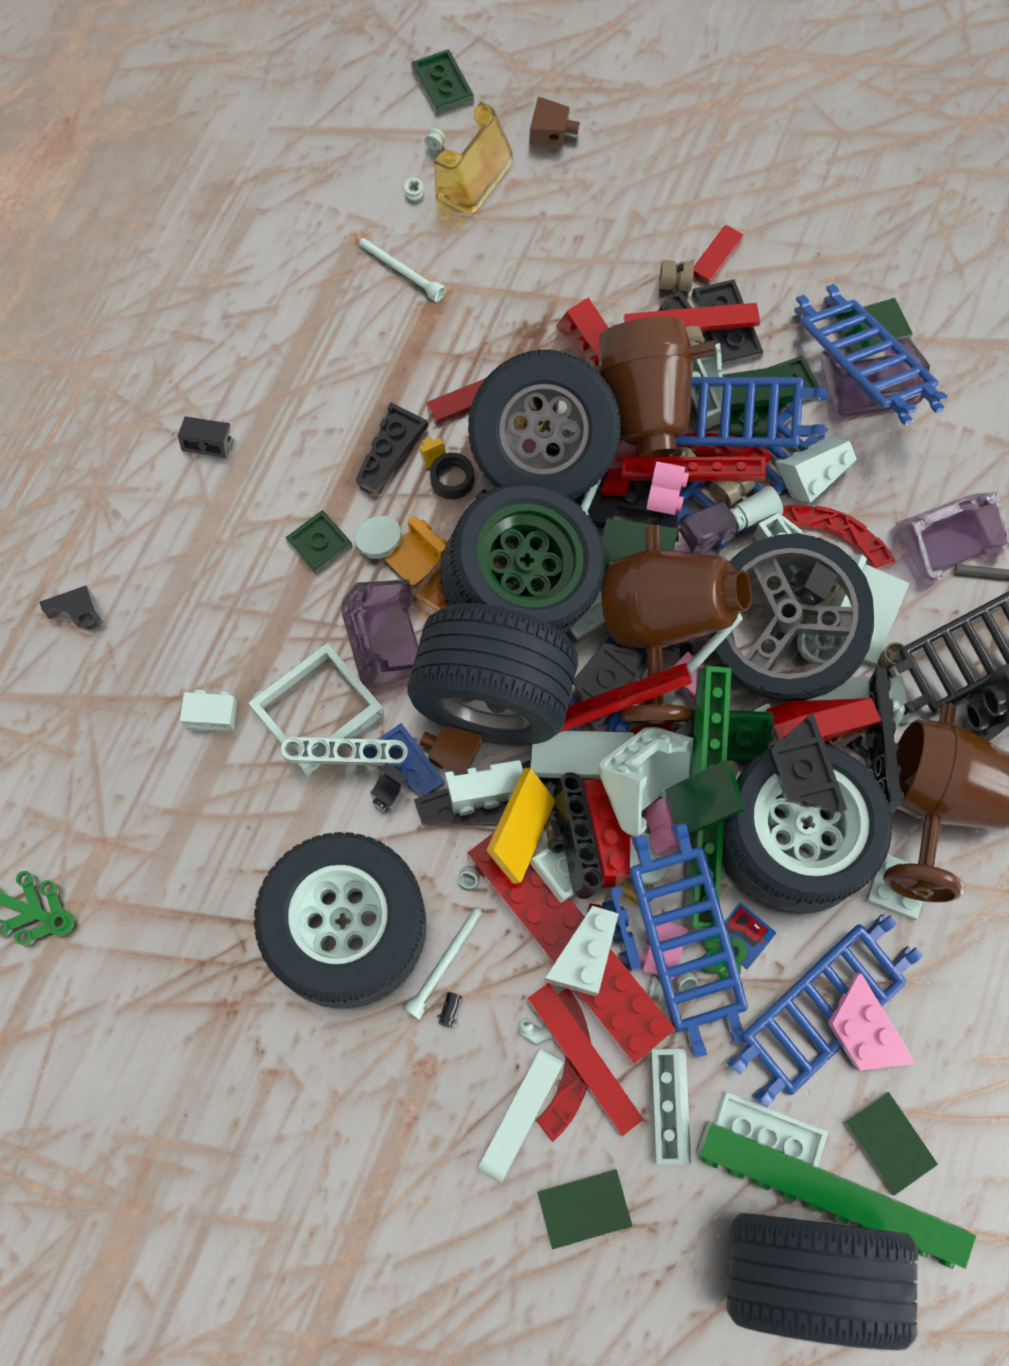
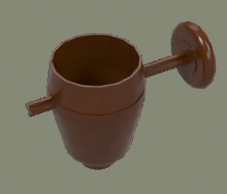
[532,317,716,457]
[601,525,752,724]
[883,703,1009,903]

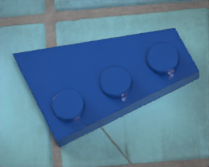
[363,723,445,796]
[602,886,642,973]

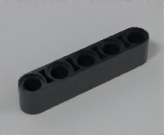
[553,772,604,899]

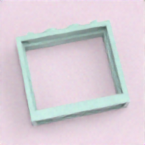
[249,643,384,776]

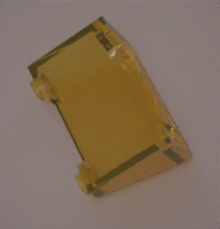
[434,102,513,213]

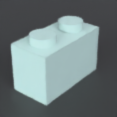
[180,690,238,731]

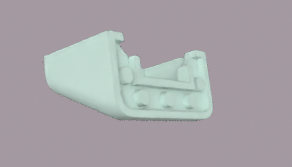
[599,727,693,836]

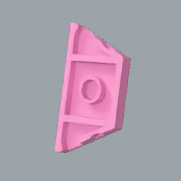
[828,972,915,1071]

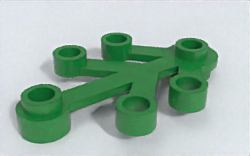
[0,871,74,946]

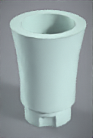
[727,485,783,531]

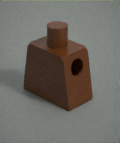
[529,97,580,145]
[419,726,482,776]

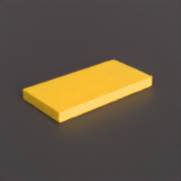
[486,768,555,883]

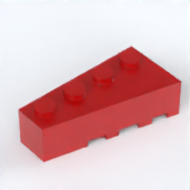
[583,780,631,888]

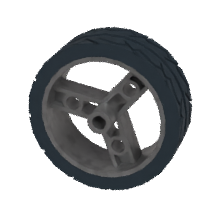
[710,533,874,701]

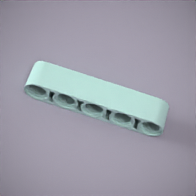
[281,737,408,766]
[477,1048,564,1183]

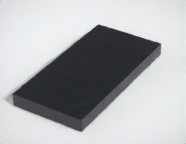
[692,279,764,366]

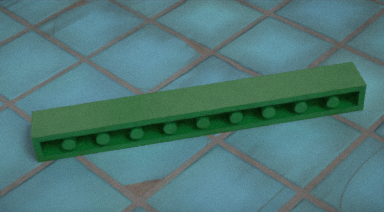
[684,666,731,928]
[697,1121,976,1270]

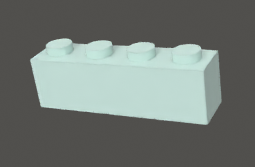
[652,1049,691,1165]

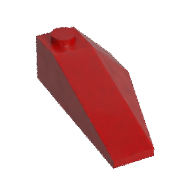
[766,698,881,742]

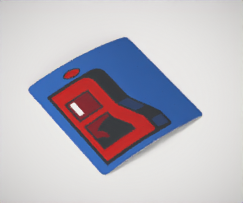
[725,903,776,969]

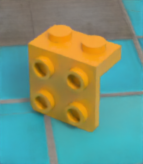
[383,515,447,587]

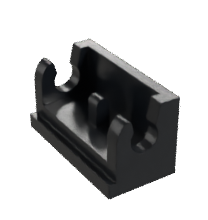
[178,416,231,458]

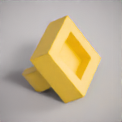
[419,437,446,469]

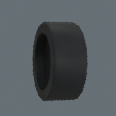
[430,452,474,499]

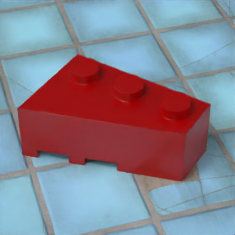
[556,297,609,367]

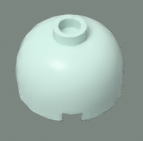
[796,616,848,665]

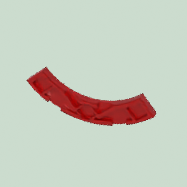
[656,432,771,463]
[782,504,896,570]
[535,988,591,1142]

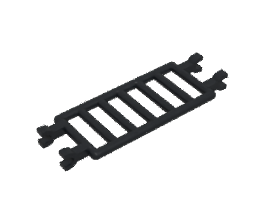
[886,591,1009,716]

